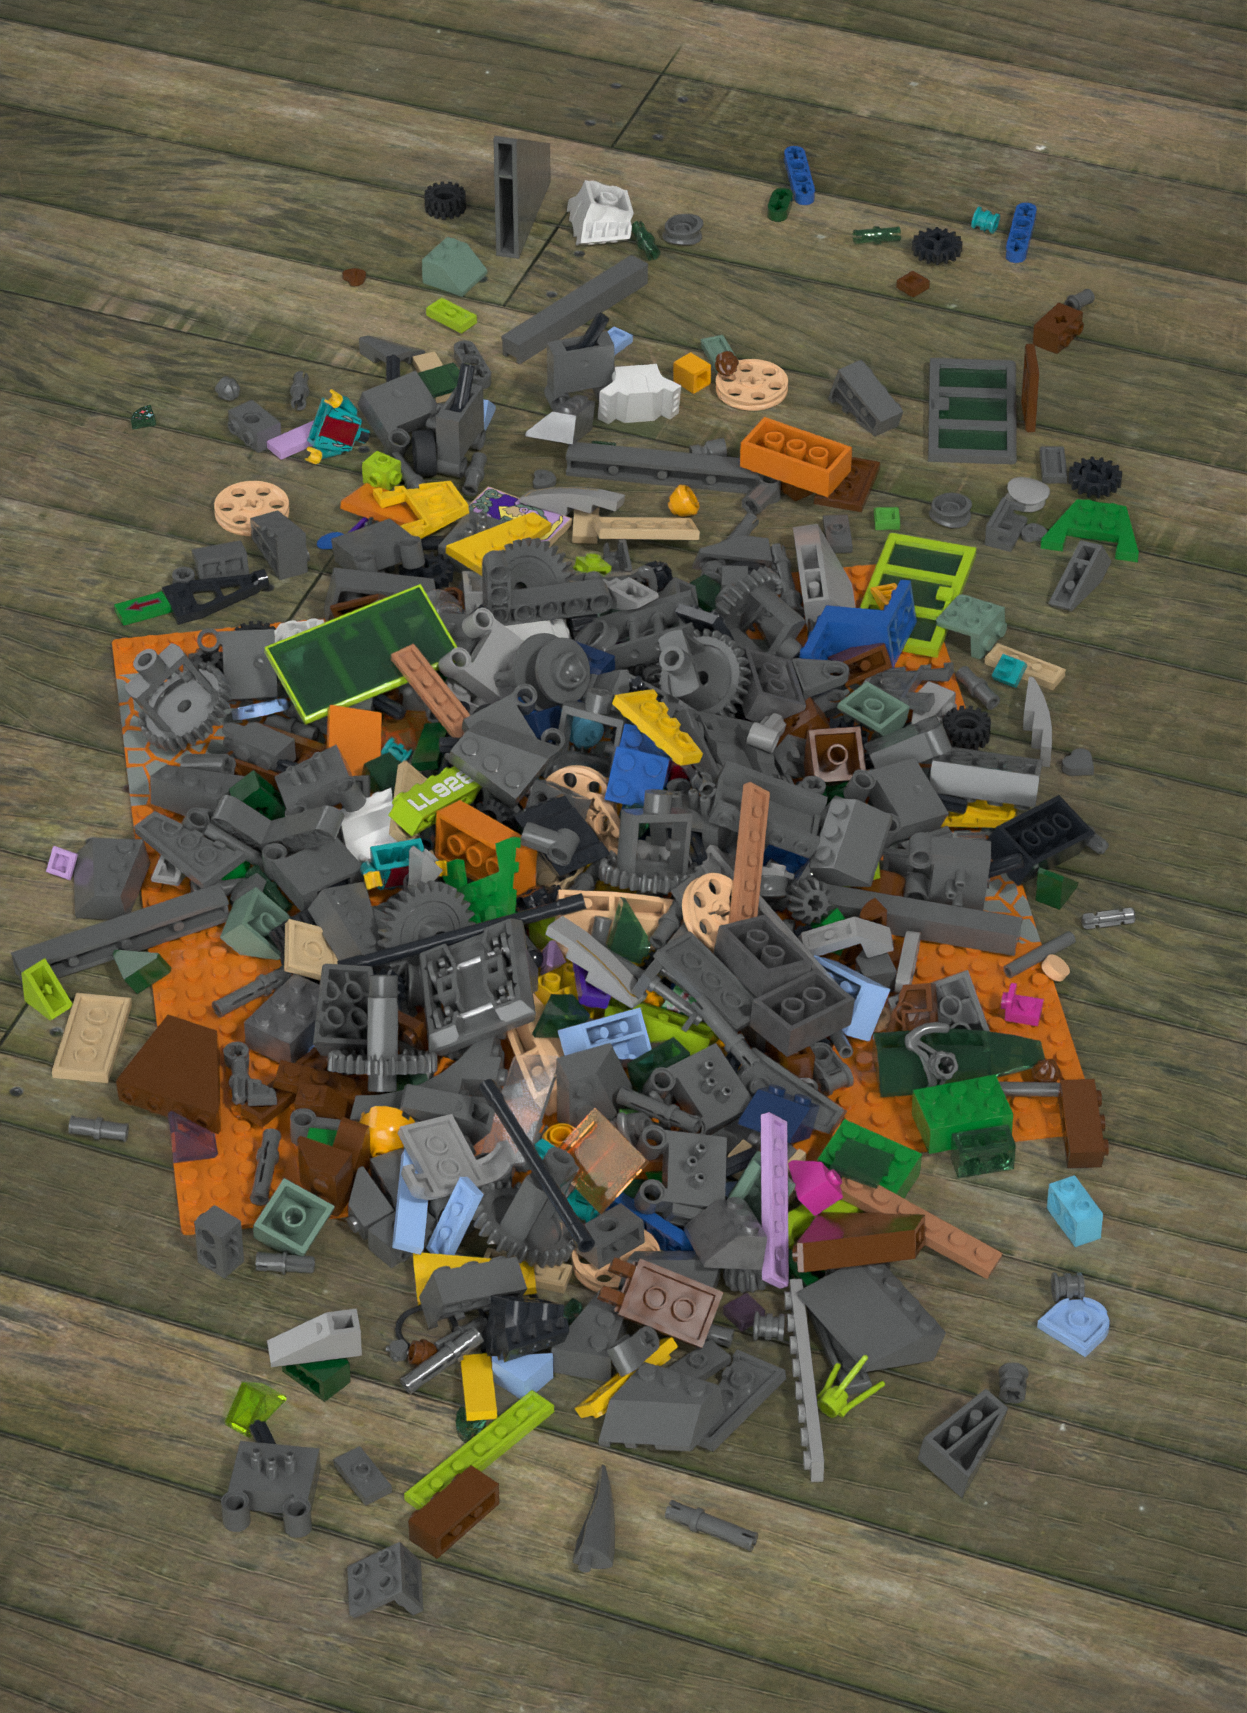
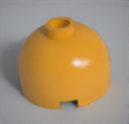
[359,1106,415,1158]

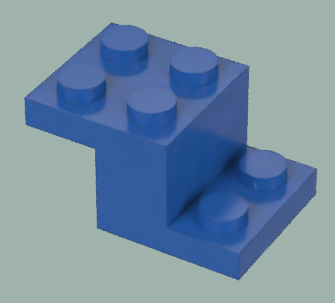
[604,723,673,808]

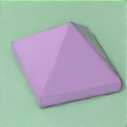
[46,846,78,880]
[540,940,566,975]

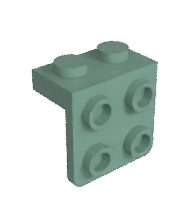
[936,595,1007,659]

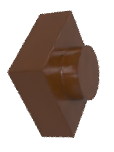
[896,271,930,297]

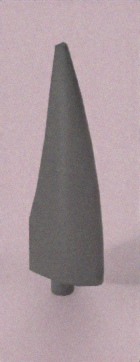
[572,1464,615,1573]

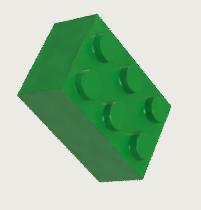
[912,1075,1013,1154]
[817,1119,922,1198]

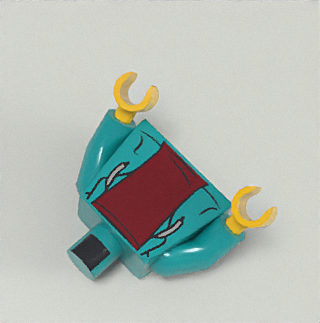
[305,389,370,464]
[360,838,448,890]

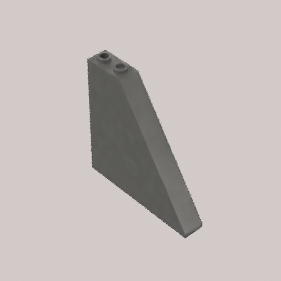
[493,136,551,259]

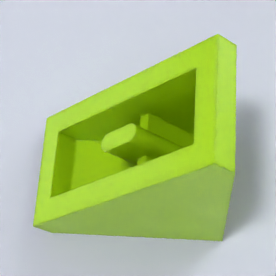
[21,958,73,1020]

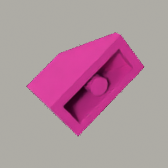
[788,1160,843,1216]

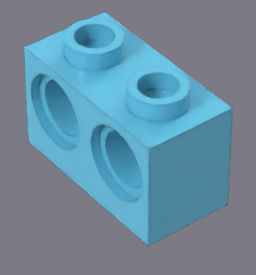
[1047,1175,1103,1247]

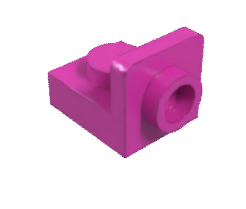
[1001,983,1044,1026]

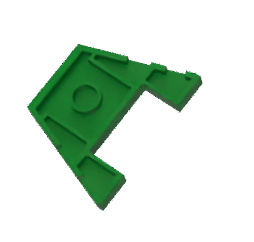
[1041,499,1139,563]
[443,837,521,924]

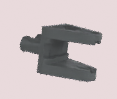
[792,658,849,718]

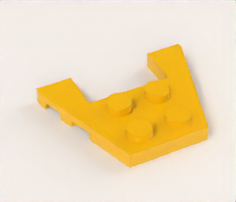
[373,481,469,539]
[941,799,1019,828]

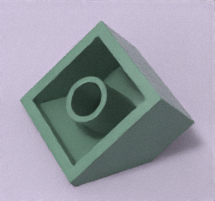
[422,237,487,297]
[837,682,910,737]
[220,887,291,960]
[253,1178,335,1256]

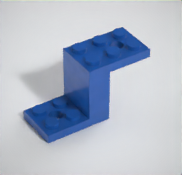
[799,580,917,668]

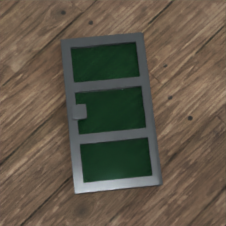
[928,358,1017,465]

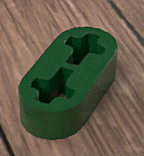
[767,188,793,222]

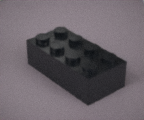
[986,795,1095,886]

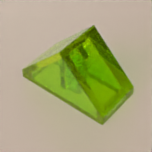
[225,1382,287,1438]

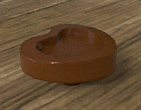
[342,268,366,287]

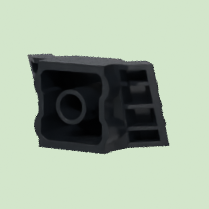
[512,794,611,882]
[480,1295,570,1362]

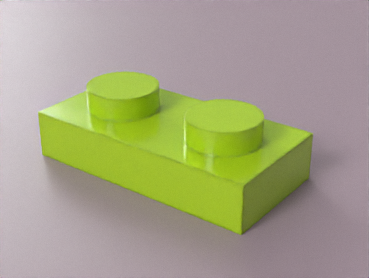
[426,298,477,334]

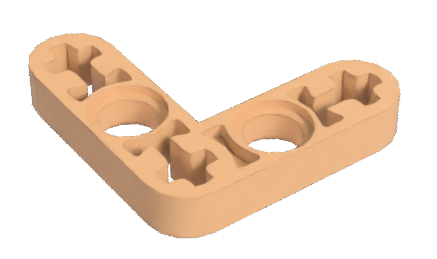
[584,792,620,855]

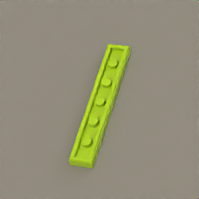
[404,1390,554,1510]

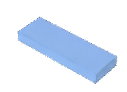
[426,1177,484,1255]

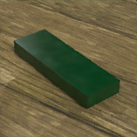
[411,722,449,771]

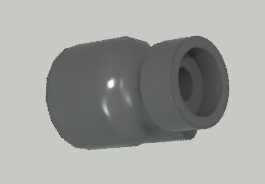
[689,438,728,457]

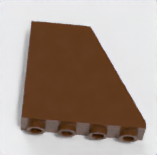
[116,1015,221,1134]
[793,1212,926,1272]

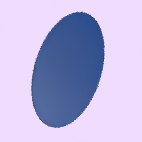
[317,532,344,549]

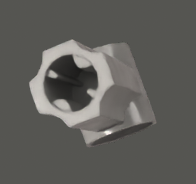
[746,713,786,754]

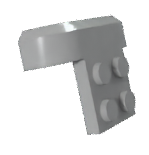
[398,1114,517,1200]

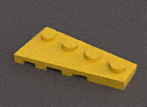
[612,689,703,766]

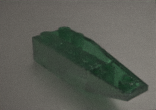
[872,1029,1045,1098]

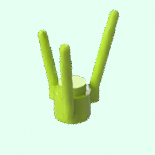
[816,1355,885,1418]

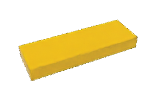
[460,1353,497,1421]

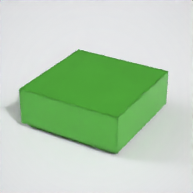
[873,507,900,530]

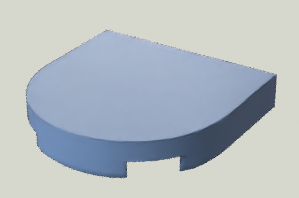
[231,698,289,720]
[1037,1297,1110,1357]

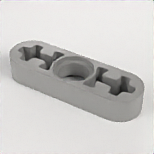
[895,931,921,994]

